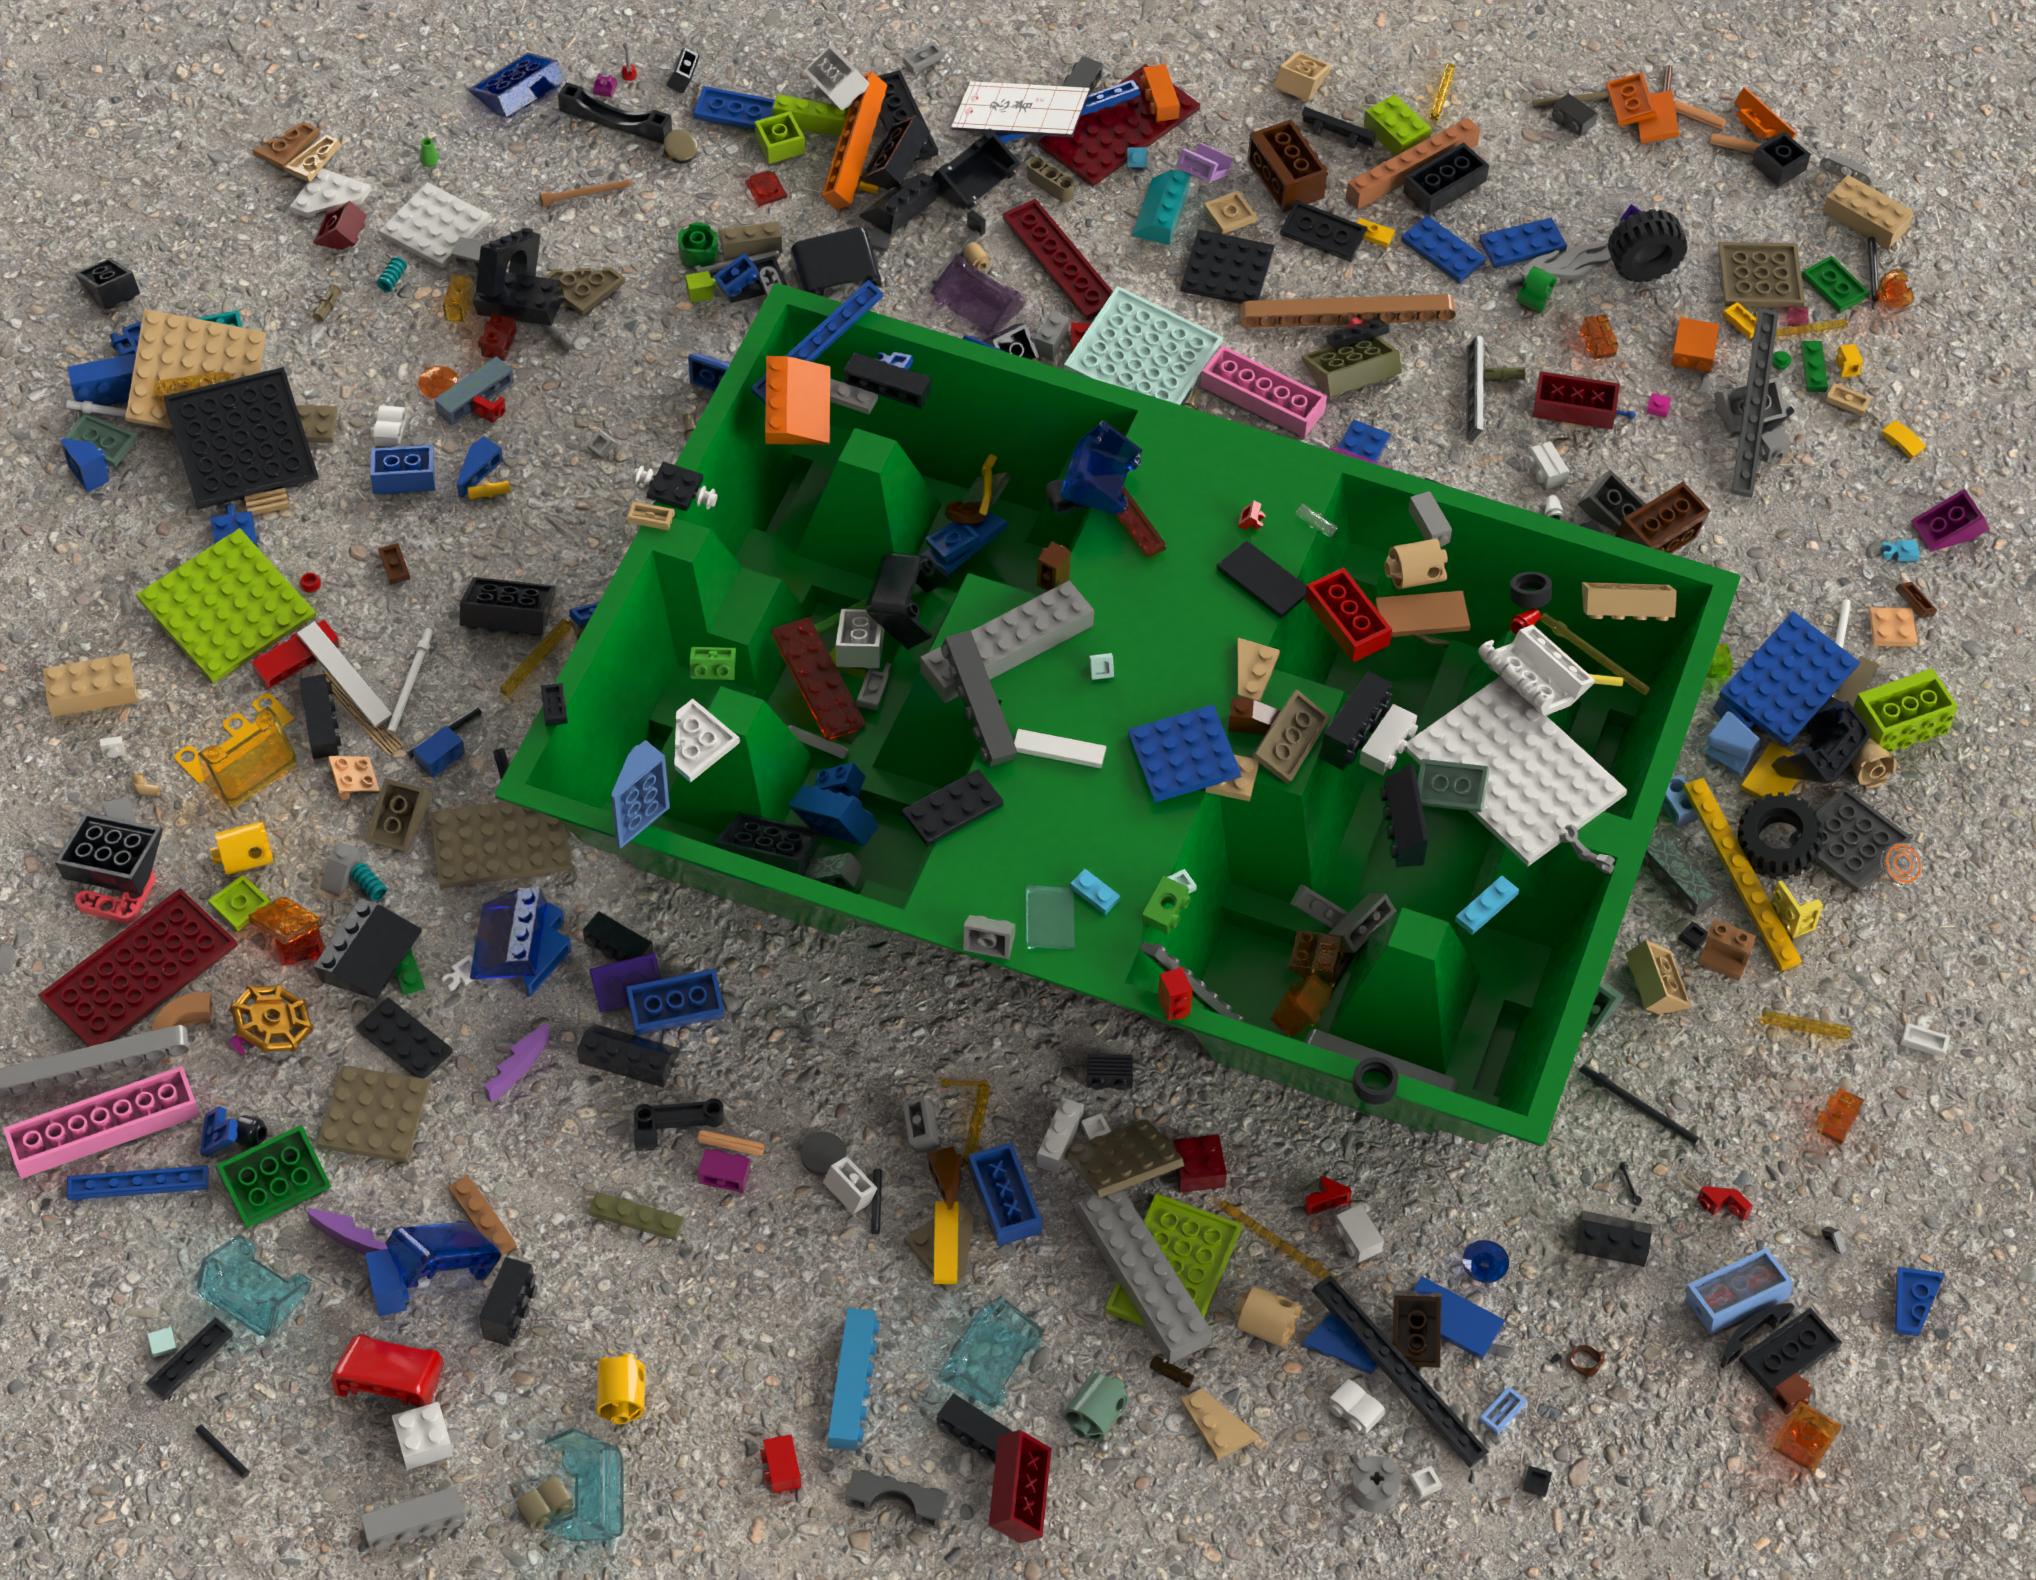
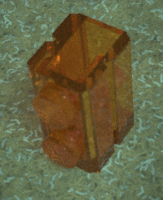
[1580,314,1619,360]

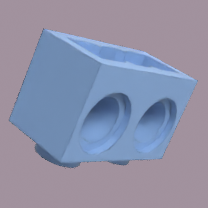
[1662,774,1699,828]

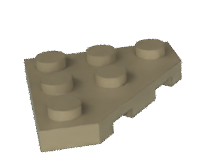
[544,267,625,316]
[904,1201,974,1292]

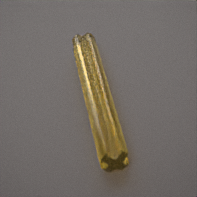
[1429,63,1456,121]
[1761,1010,1851,1039]
[963,1083,991,1165]

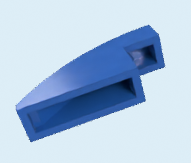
[523,902,572,997]

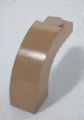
[151,992,213,1063]

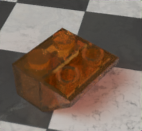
[1289,930,1343,988]

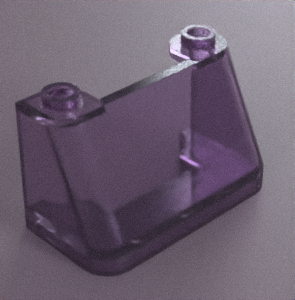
[930,253,1027,336]

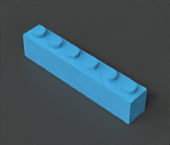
[828,1308,880,1451]

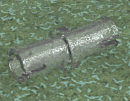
[1295,503,1338,538]

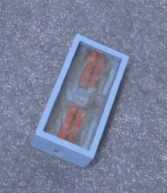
[1685,1248,1793,1335]

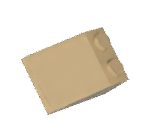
[1274,51,1332,101]

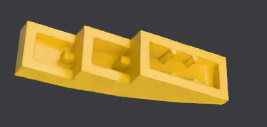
[934,1201,958,1284]

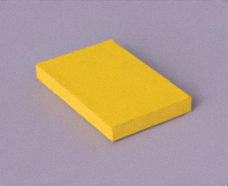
[1740,741,1798,800]

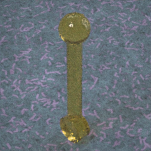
[941,1078,989,1088]

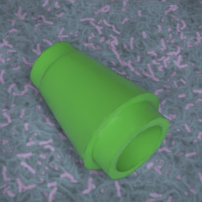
[419,138,439,167]

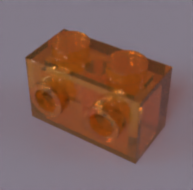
[1816,1087,1864,1145]

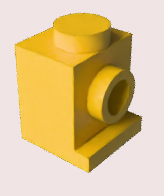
[1836,344,1864,378]

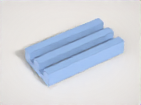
[1478,1386,1527,1436]

